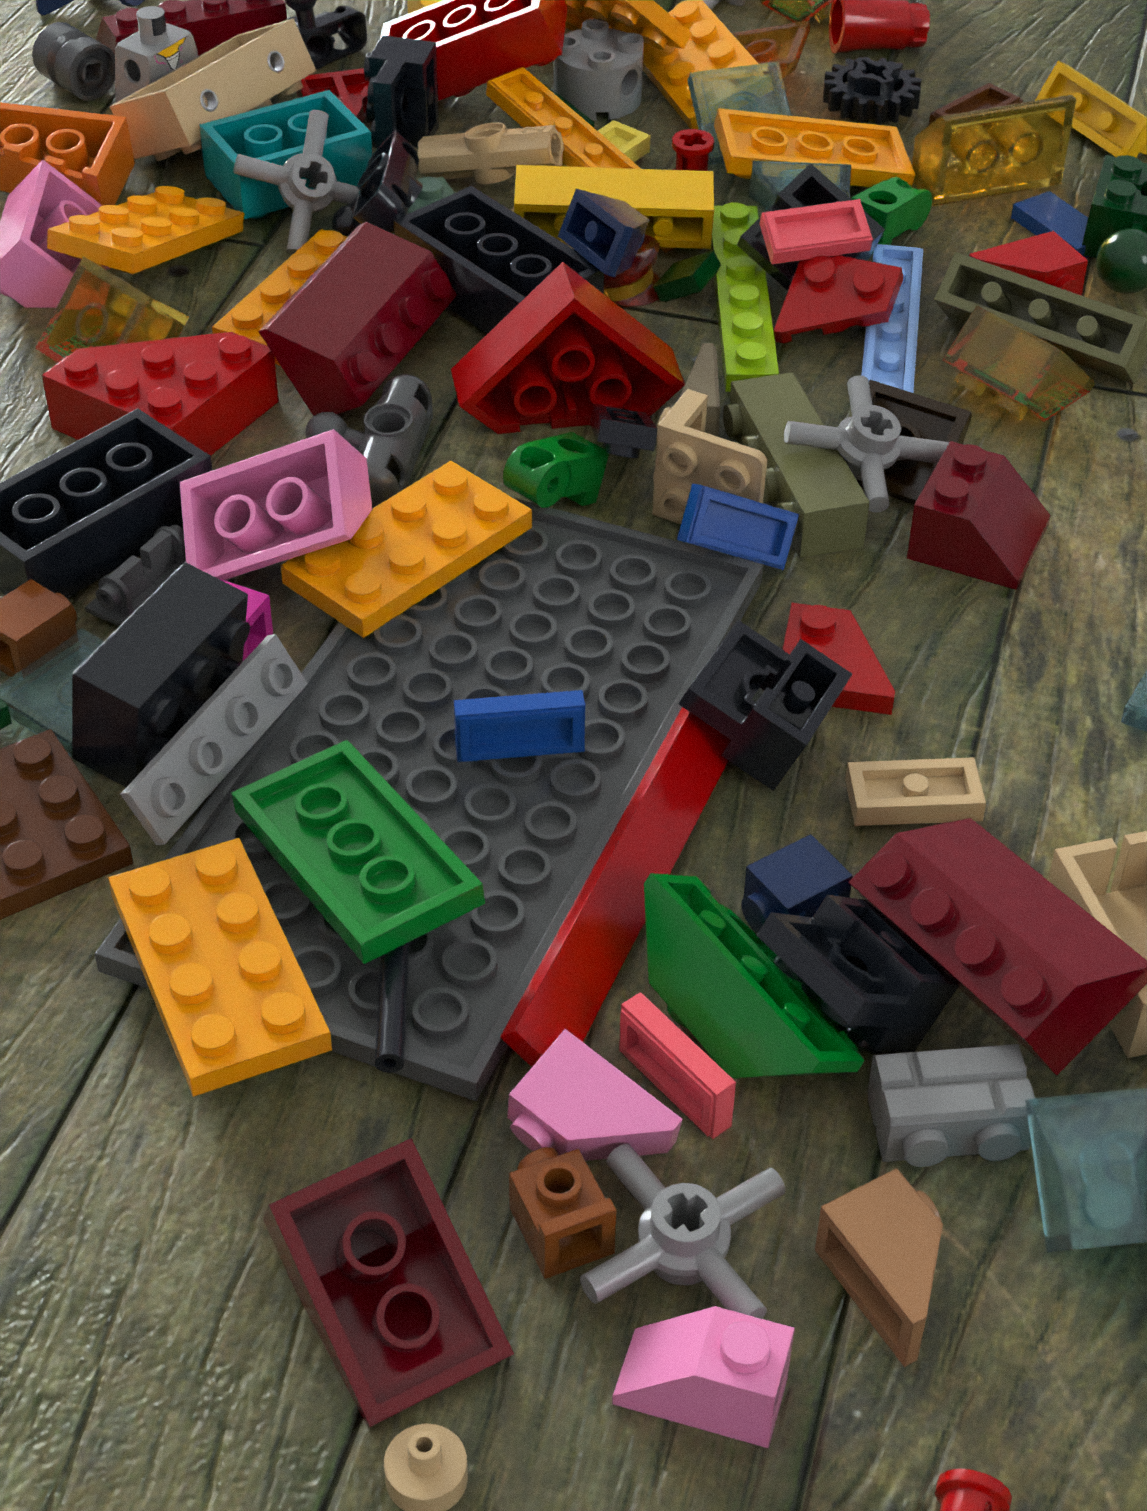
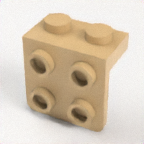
[652,389,767,525]

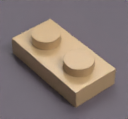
[845,757,986,826]

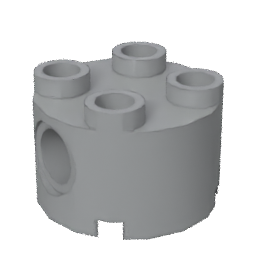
[553,19,644,120]

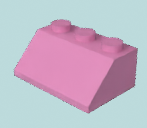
[0,160,110,308]
[180,429,372,580]

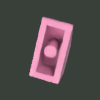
[507,1029,683,1161]
[612,1306,795,1448]

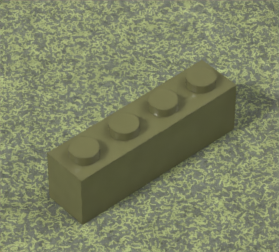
[934,252,1147,384]
[723,372,869,558]

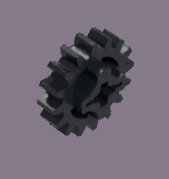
[822,57,922,125]

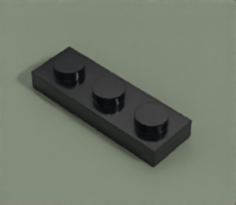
[590,404,658,458]

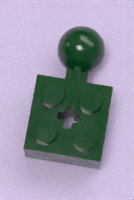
[1082,155,1147,294]

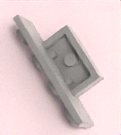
[120,634,308,846]

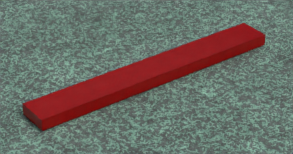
[500,707,731,1067]

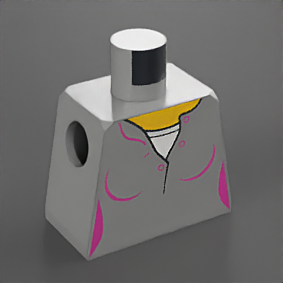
[115,6,199,103]

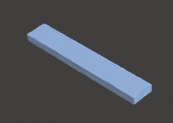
[861,244,923,393]

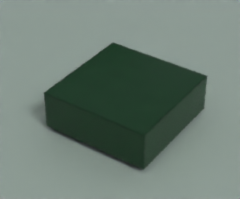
[653,250,721,302]

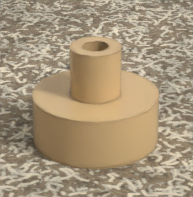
[384,1424,468,1511]

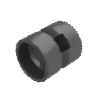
[32,22,115,101]

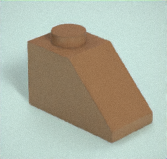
[815,1168,943,1367]

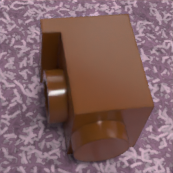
[509,1147,616,1279]

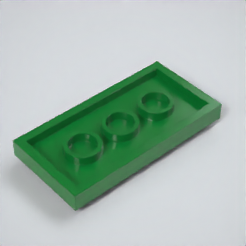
[231,740,485,964]

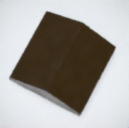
[856,380,972,504]

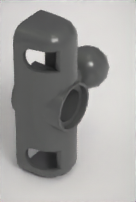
[305,374,433,509]

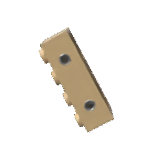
[110,18,316,161]

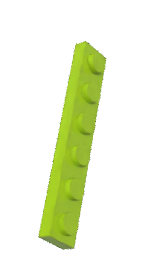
[711,202,779,392]

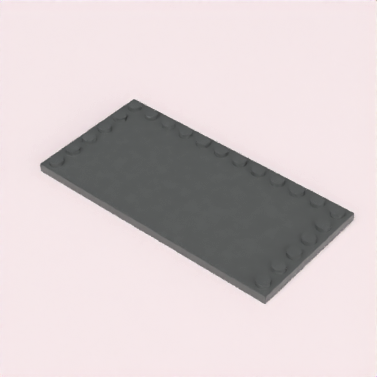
[94,497,764,1101]

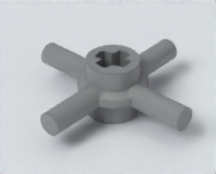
[233,110,359,255]
[784,375,949,513]
[580,1144,785,1319]

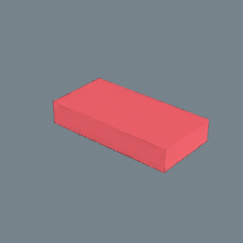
[759,199,873,265]
[619,992,736,1139]

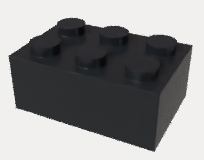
[72,562,250,787]

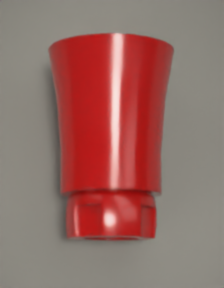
[829,0,930,54]

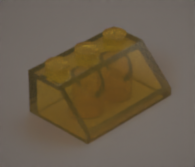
[912,95,1076,207]

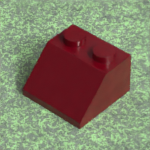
[907,441,1051,590]

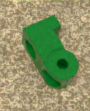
[851,177,932,254]
[503,432,609,508]

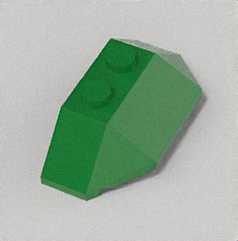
[644,873,865,1079]

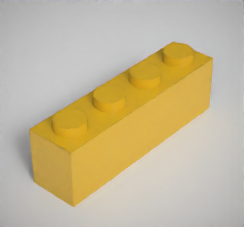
[514,165,714,249]

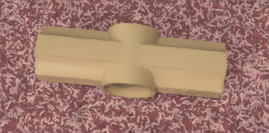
[418,122,564,184]

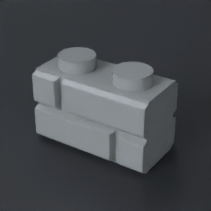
[867,1044,1038,1167]

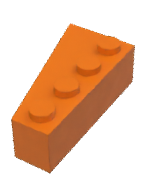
[0,102,135,206]

